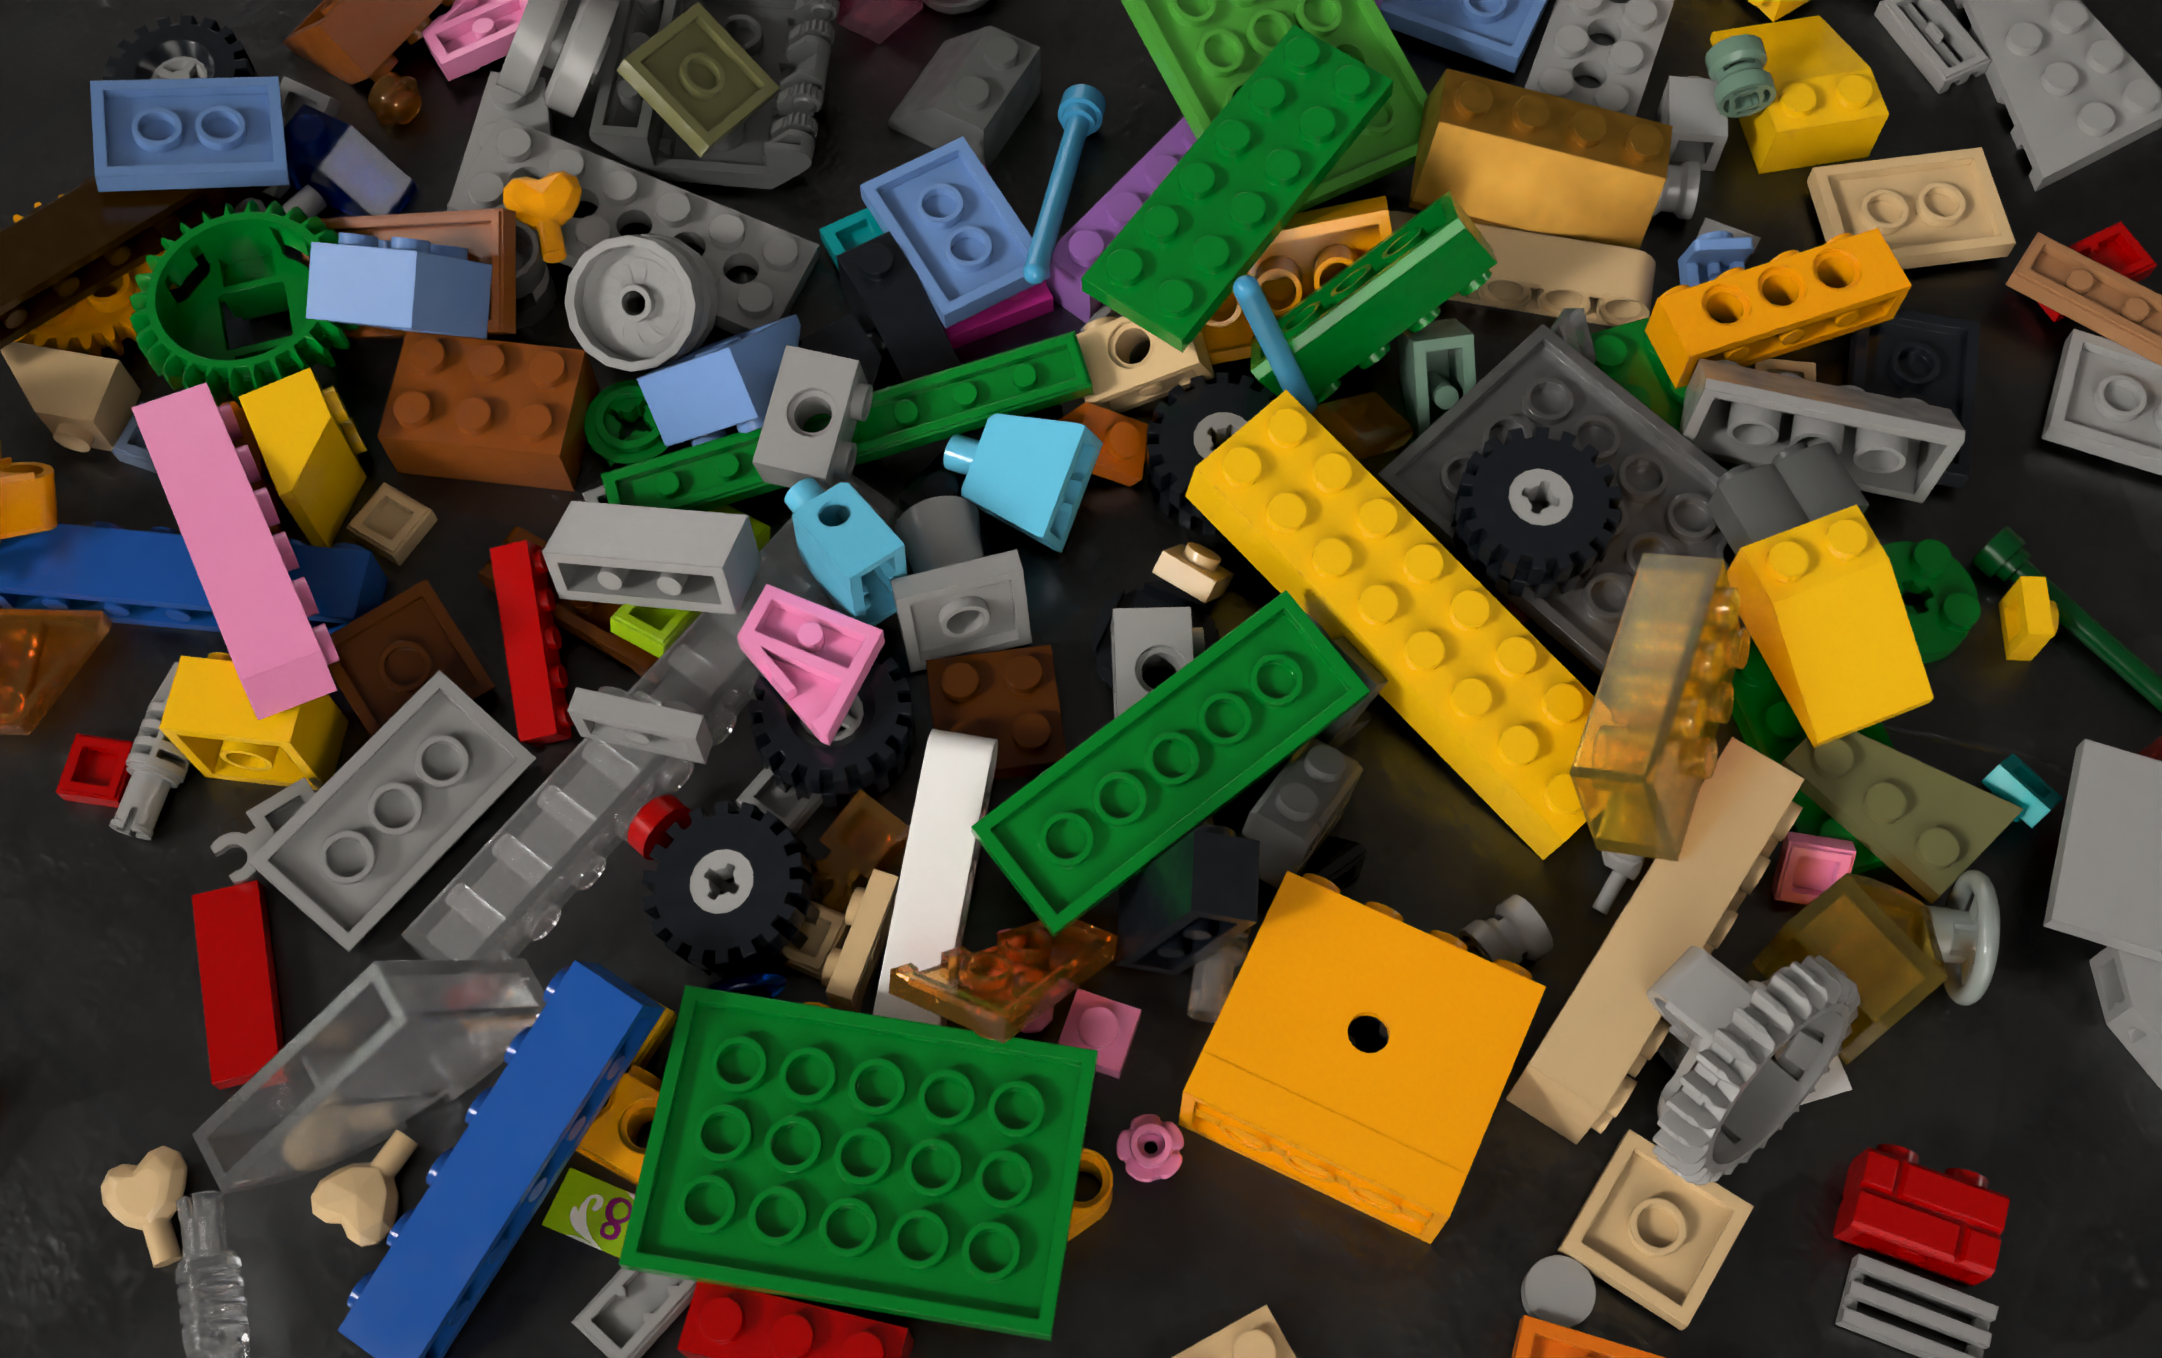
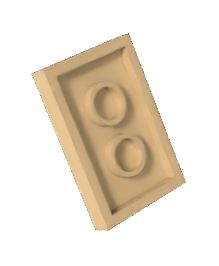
[1807,147,2016,269]

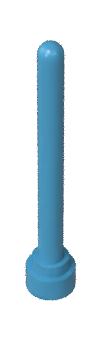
[1023,84,1106,285]
[1233,275,1345,445]

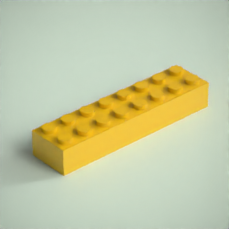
[1185,390,1654,860]

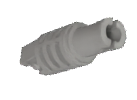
[109,662,191,840]

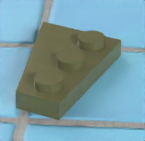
[1780,732,2023,904]

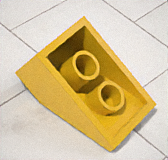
[1710,15,1889,174]
[1721,504,1934,748]

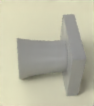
[890,496,1032,673]

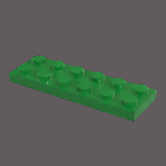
[1081,25,1394,353]
[971,590,1370,937]

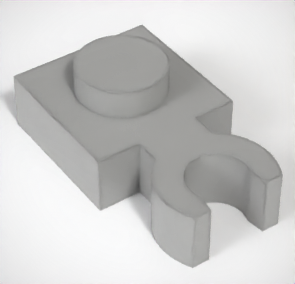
[210,777,315,885]

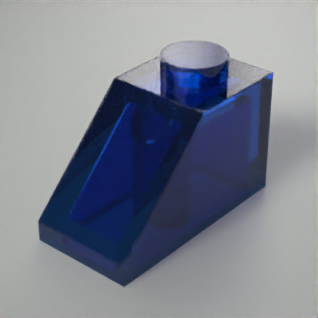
[284,103,418,217]

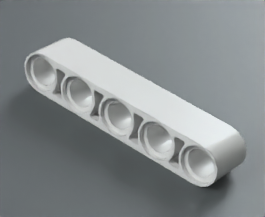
[873,729,998,1026]

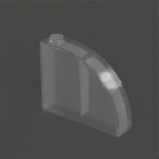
[192,959,546,1194]

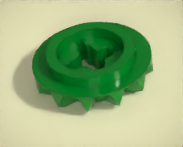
[584,379,677,467]

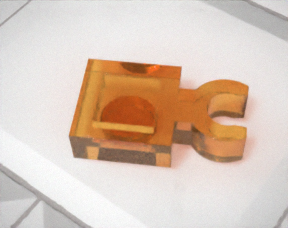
[812,789,910,912]

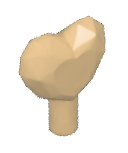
[311,1129,419,1247]
[100,1146,187,1268]

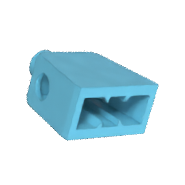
[943,413,1103,553]
[784,477,907,626]

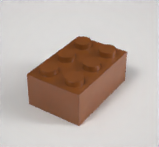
[377,331,599,492]

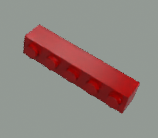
[489,540,574,746]

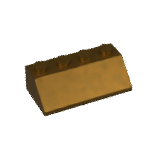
[1409,68,1673,250]

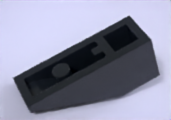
[836,231,961,384]

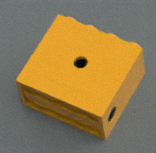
[1178,871,1546,1244]

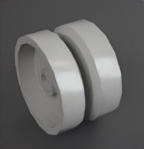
[496,0,620,118]
[564,233,719,372]

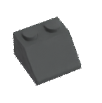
[888,25,1042,171]

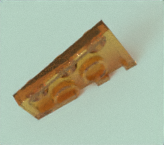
[889,920,1118,1044]

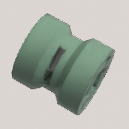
[1705,34,1777,118]

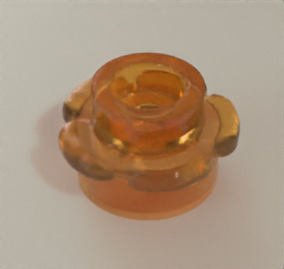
[368,72,422,126]

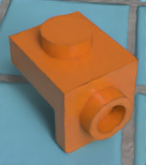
[1058,402,1148,487]

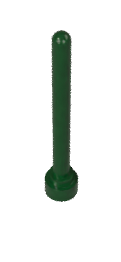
[1971,525,2162,713]

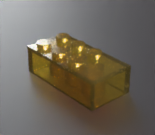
[1570,553,1750,862]

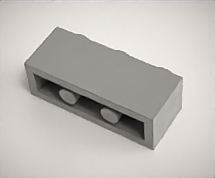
[542,501,762,615]

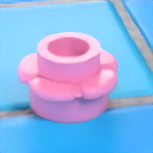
[1116,1114,1184,1182]

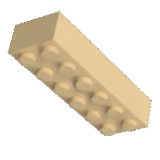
[1506,737,1805,1145]

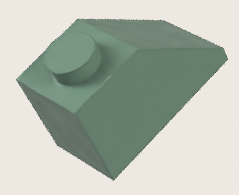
[1397,318,1476,441]

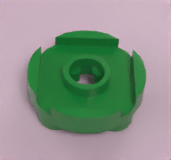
[1882,539,1981,664]

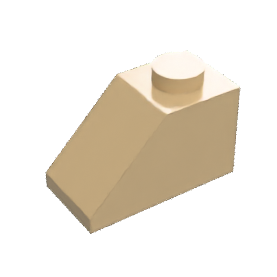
[0,342,141,452]

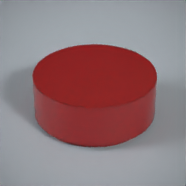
[627,794,692,861]

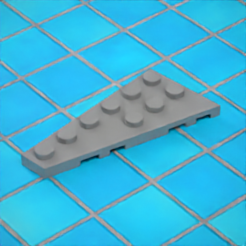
[1954,0,2162,192]

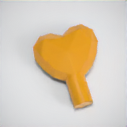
[503,170,582,263]

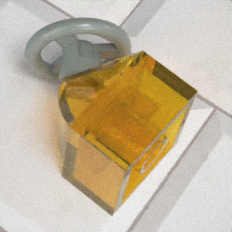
[1752,870,2000,1065]

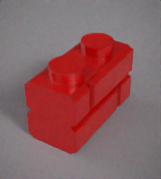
[1833,1144,2010,1287]

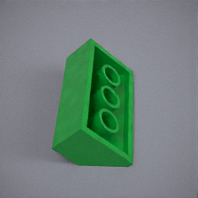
[1250,191,1497,404]

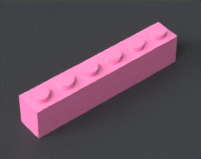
[131,382,340,720]

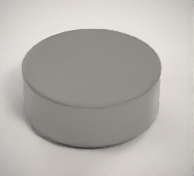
[1521,1255,1596,1329]

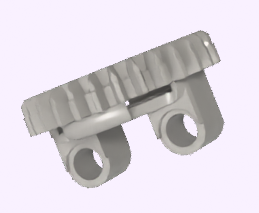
[1646,946,1860,1185]

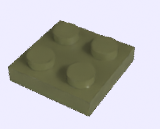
[616,2,780,158]

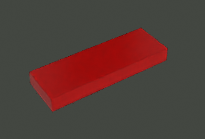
[192,880,287,1090]

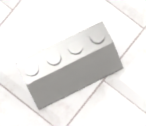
[1679,358,1966,503]

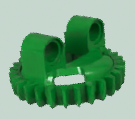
[129,199,360,407]

